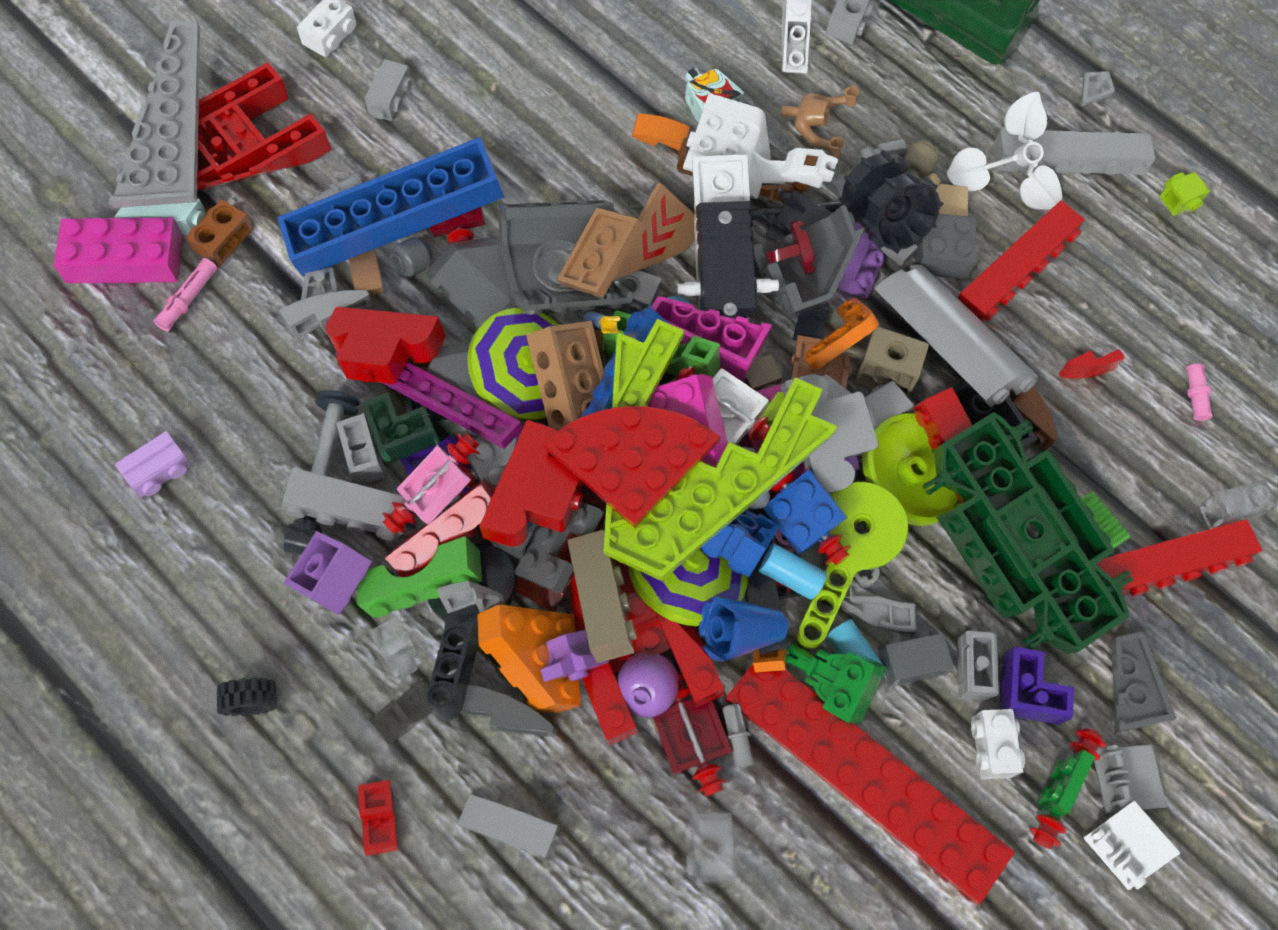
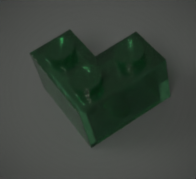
[361,392,441,465]

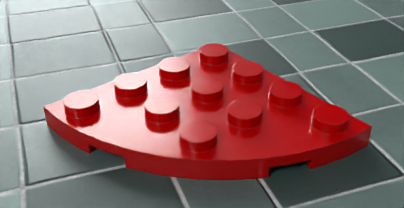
[543,406,721,528]

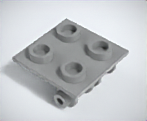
[1094,745,1167,813]

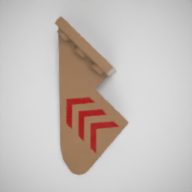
[557,183,695,298]

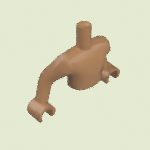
[781,86,859,158]

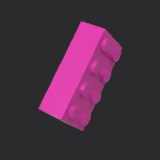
[54,218,183,283]
[647,374,728,468]

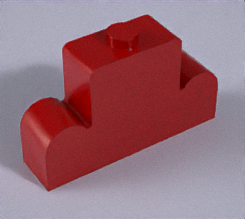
[325,307,446,384]
[479,420,585,547]

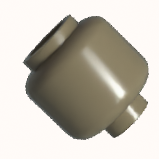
[903,140,939,178]

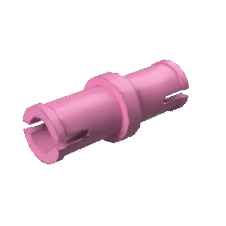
[1186,364,1213,421]

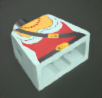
[685,67,744,124]

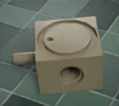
[842,327,929,398]

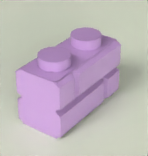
[115,431,192,498]

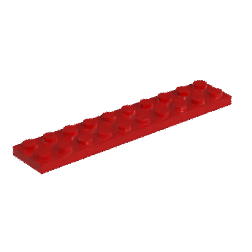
[725,664,1015,905]

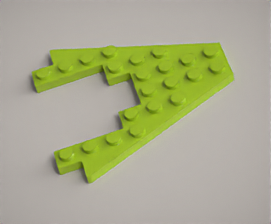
[604,319,838,581]

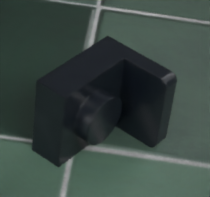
[792,304,830,341]

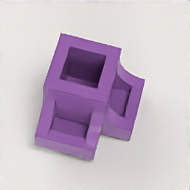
[541,630,609,682]

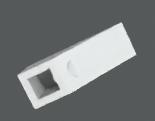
[782,0,812,74]

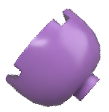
[617,652,679,718]

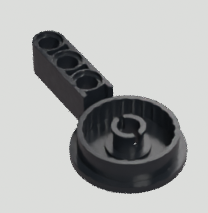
[427,544,516,721]

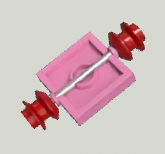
[382,433,480,534]

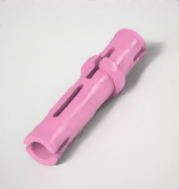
[153,258,218,332]

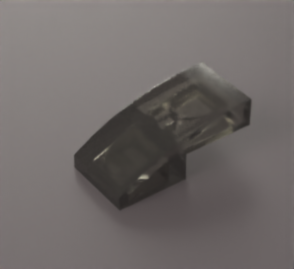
[370,679,443,744]

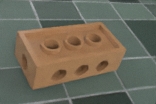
[526,321,605,431]

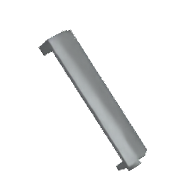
[874,265,1038,407]

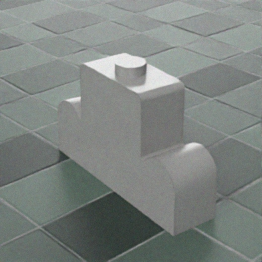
[780,374,878,494]

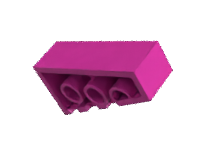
[651,296,772,382]

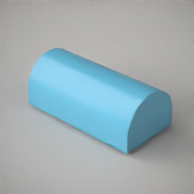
[758,543,827,600]
[826,619,887,671]

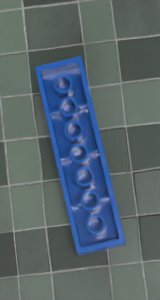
[277,137,504,277]

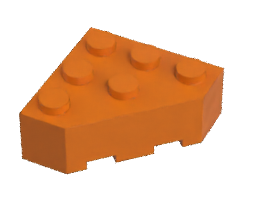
[478,604,581,713]

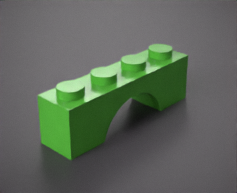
[604,310,721,379]
[357,536,482,618]

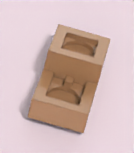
[349,250,384,296]

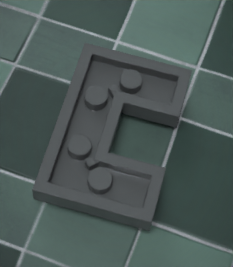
[515,502,604,594]

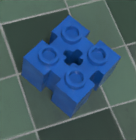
[701,507,780,577]

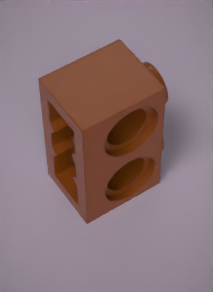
[186,199,253,267]

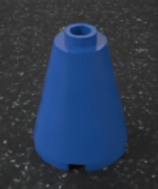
[699,597,789,661]

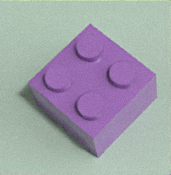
[284,531,372,615]

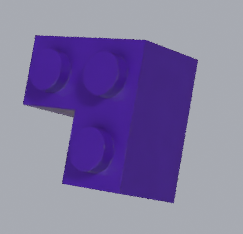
[999,647,1074,725]

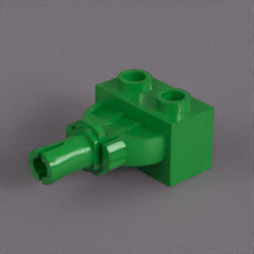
[786,643,887,723]

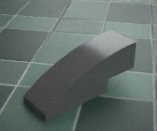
[462,685,554,738]

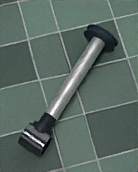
[283,390,360,555]

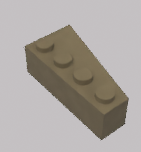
[568,530,637,663]

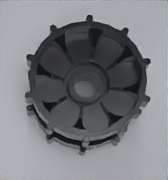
[838,150,944,254]

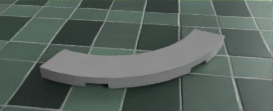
[799,541,917,634]

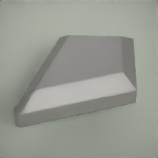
[1081,72,1115,106]
[301,267,338,300]

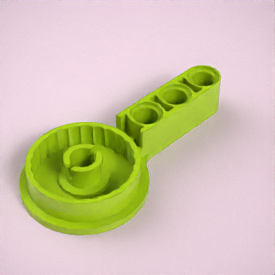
[797,482,908,650]

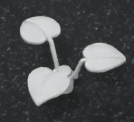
[947,92,1062,210]

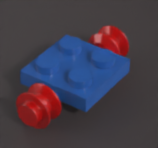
[763,470,851,566]

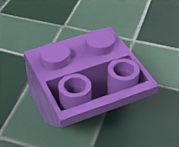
[838,222,885,299]

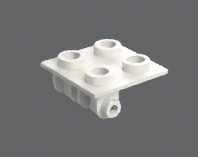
[1084,800,1180,890]

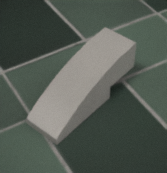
[279,290,373,340]
[457,794,558,860]

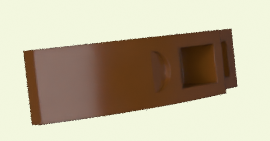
[1009,386,1058,451]

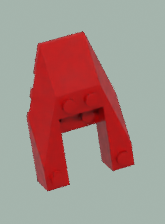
[197,62,331,191]
[569,560,725,746]

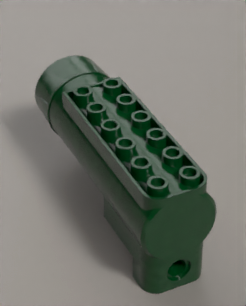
[890,0,1040,65]

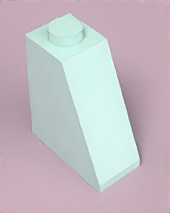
[114,198,207,235]

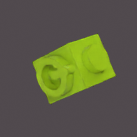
[1159,172,1210,216]

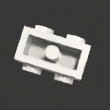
[297,0,356,58]
[971,709,1025,779]

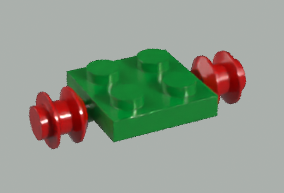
[1029,728,1106,849]

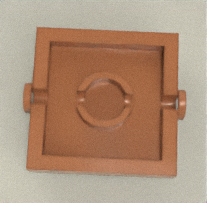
[790,335,852,389]

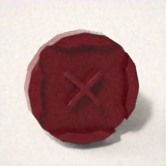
[765,219,816,275]

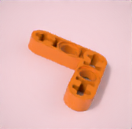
[803,298,879,370]

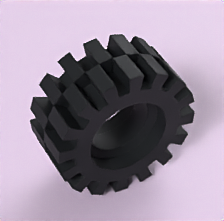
[217,678,277,716]

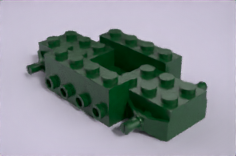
[923,412,1133,654]

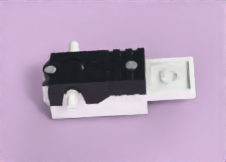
[677,154,779,323]

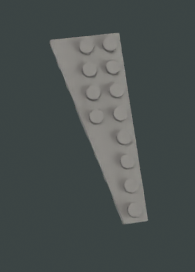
[110,21,200,208]

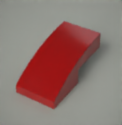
[1059,349,1126,379]
[358,780,399,856]

